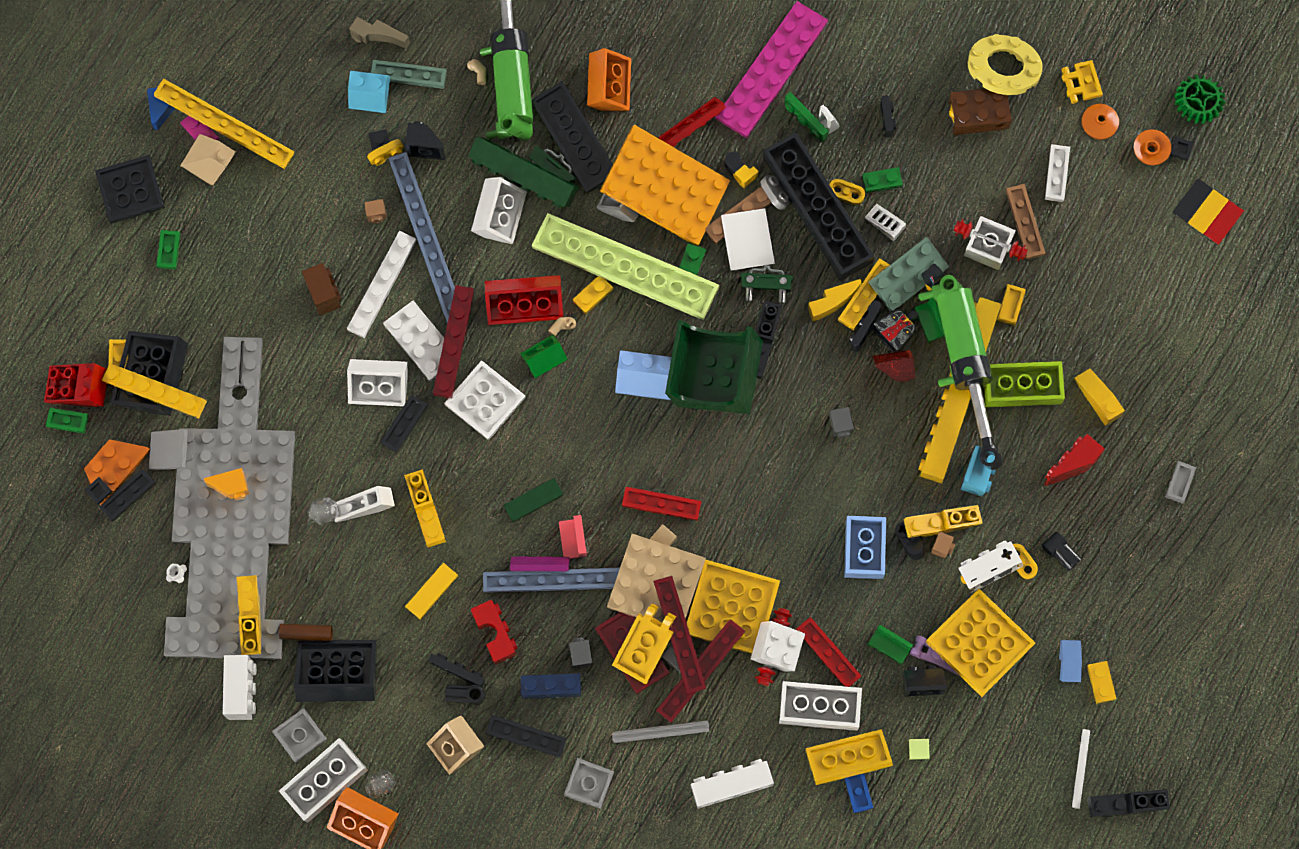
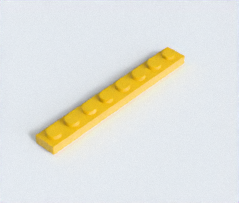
[154,78,294,169]

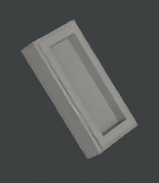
[1165,461,1196,504]

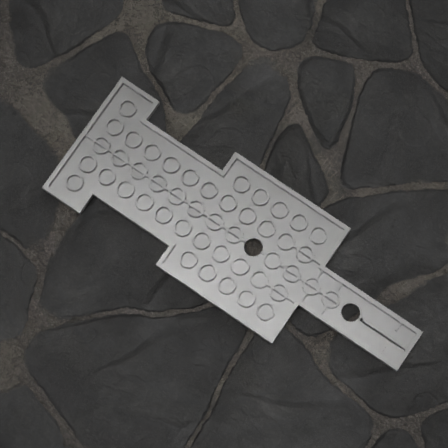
[164,337,295,660]

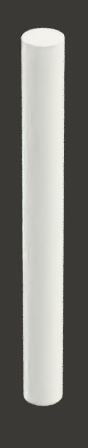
[1072,729,1090,809]

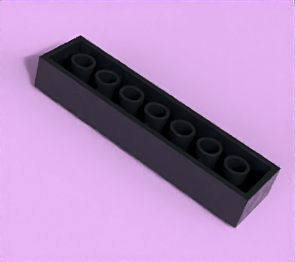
[763,132,874,281]

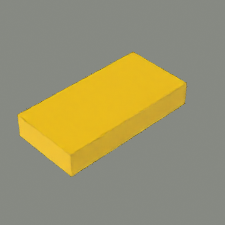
[997,284,1026,326]

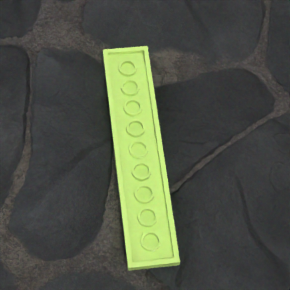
[532,213,719,320]

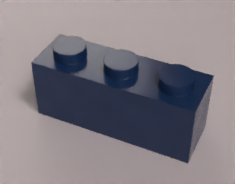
[521,673,581,699]

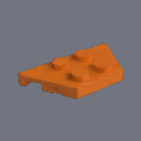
[84,439,150,505]

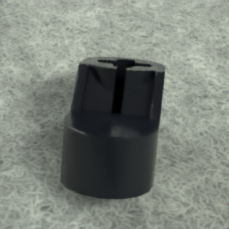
[895,522,925,560]

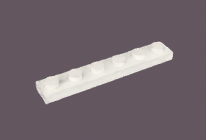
[347,231,417,338]

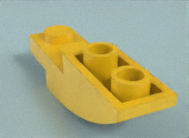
[404,469,446,548]
[903,505,983,538]
[236,575,261,655]

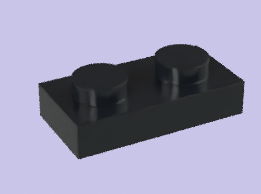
[880,95,896,137]

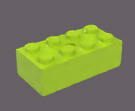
[984,361,1065,407]

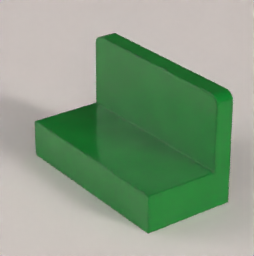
[914,298,945,343]
[520,334,567,378]
[868,625,913,665]

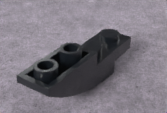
[756,301,783,379]
[1088,789,1170,817]

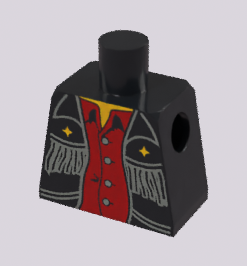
[872,309,919,355]

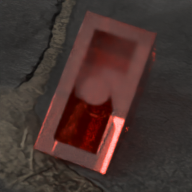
[872,350,916,382]

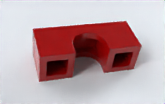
[470,600,518,665]

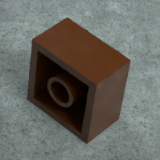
[302,263,342,316]

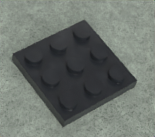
[95,155,165,224]

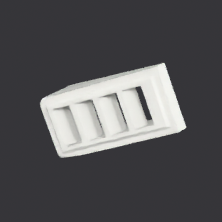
[818,105,840,134]
[864,204,906,242]

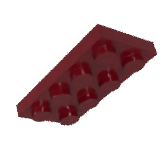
[595,612,670,695]

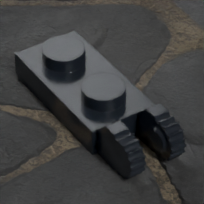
[849,301,881,353]

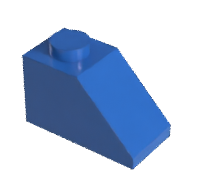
[147,87,175,130]

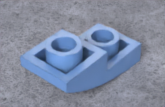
[1059,640,1082,682]

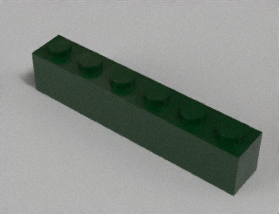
[468,136,579,209]

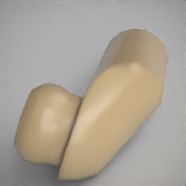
[467,59,486,85]
[548,317,576,336]

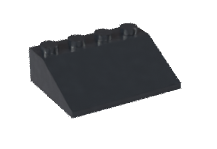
[110,331,189,416]
[294,640,377,702]

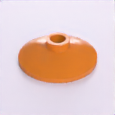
[1081,104,1119,140]
[1134,129,1171,166]

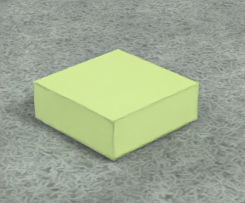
[909,739,930,760]

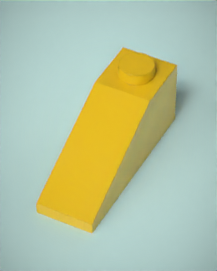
[1074,369,1125,426]

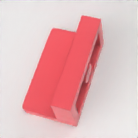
[559,515,587,559]

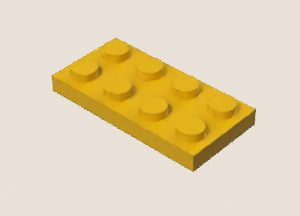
[805,729,893,785]

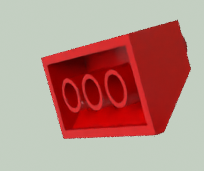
[485,275,564,325]

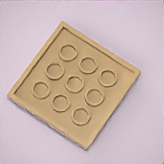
[607,534,706,623]

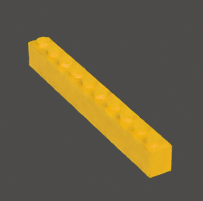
[918,297,1001,484]

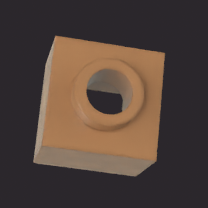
[364,199,387,223]
[931,532,955,558]

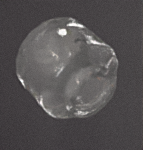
[308,497,339,525]
[365,770,396,799]

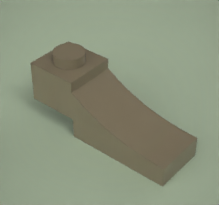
[349,17,410,49]

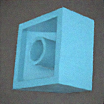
[348,71,390,113]
[960,445,996,497]

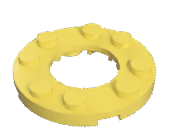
[968,34,1043,95]

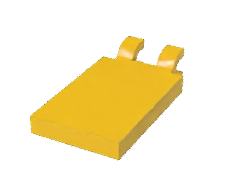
[612,603,676,684]

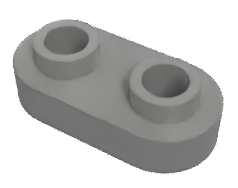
[761,175,789,210]

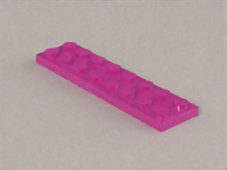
[715,1,828,139]

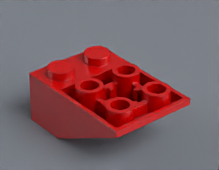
[44,363,107,407]
[1045,434,1105,486]

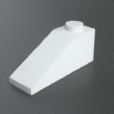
[331,486,395,522]

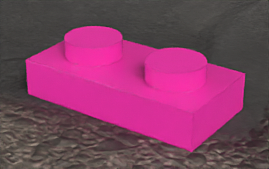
[180,116,219,141]

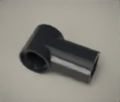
[1041,532,1081,571]
[445,684,486,705]

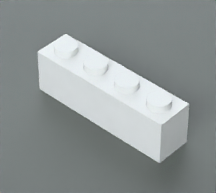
[691,759,774,809]

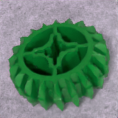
[1174,74,1225,124]

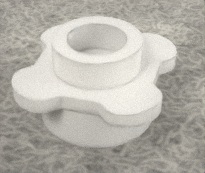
[166,564,187,583]

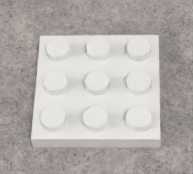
[444,361,526,440]

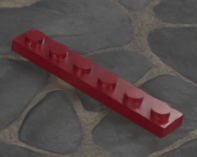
[433,285,475,399]
[653,576,706,695]
[656,619,746,723]

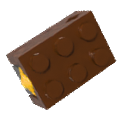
[948,88,1012,135]

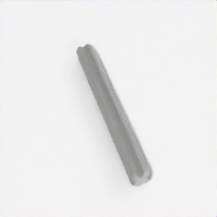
[612,721,709,743]

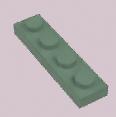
[371,60,447,89]

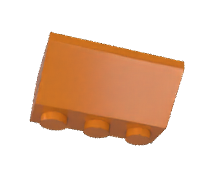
[587,48,631,111]
[327,787,399,849]

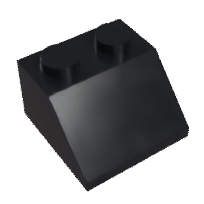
[405,121,446,160]
[902,666,947,697]

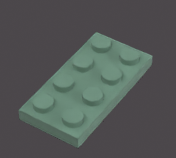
[868,237,949,312]

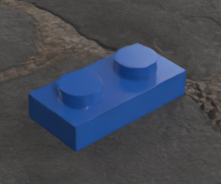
[844,773,873,813]

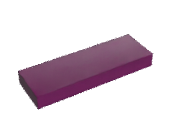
[510,556,570,571]

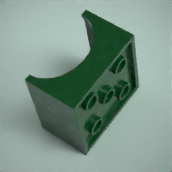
[665,320,763,414]

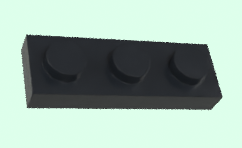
[380,395,428,453]
[99,468,156,522]
[428,653,485,688]

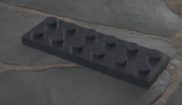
[531,81,613,194]

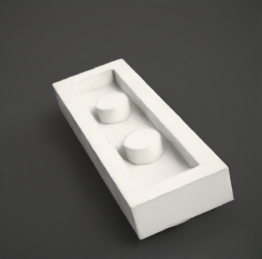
[1045,144,1070,202]

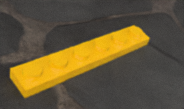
[102,363,207,418]

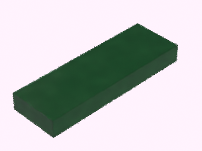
[503,478,564,522]

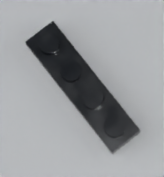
[486,715,567,758]

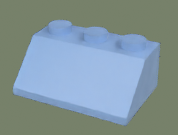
[615,350,672,400]

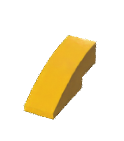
[808,279,861,322]

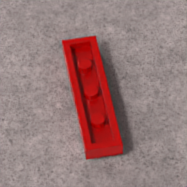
[658,97,726,147]
[622,487,701,521]
[796,617,862,687]

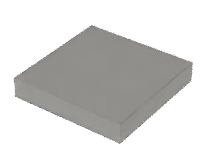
[149,429,188,471]
[272,708,327,763]
[564,758,614,809]

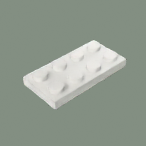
[383,301,444,382]

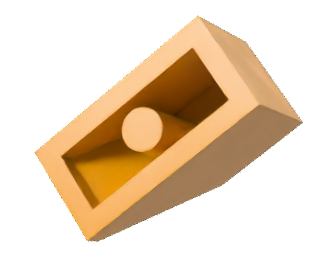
[204,468,250,500]

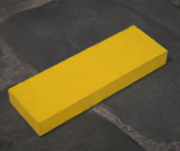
[405,563,458,620]

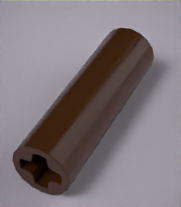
[279,624,333,641]

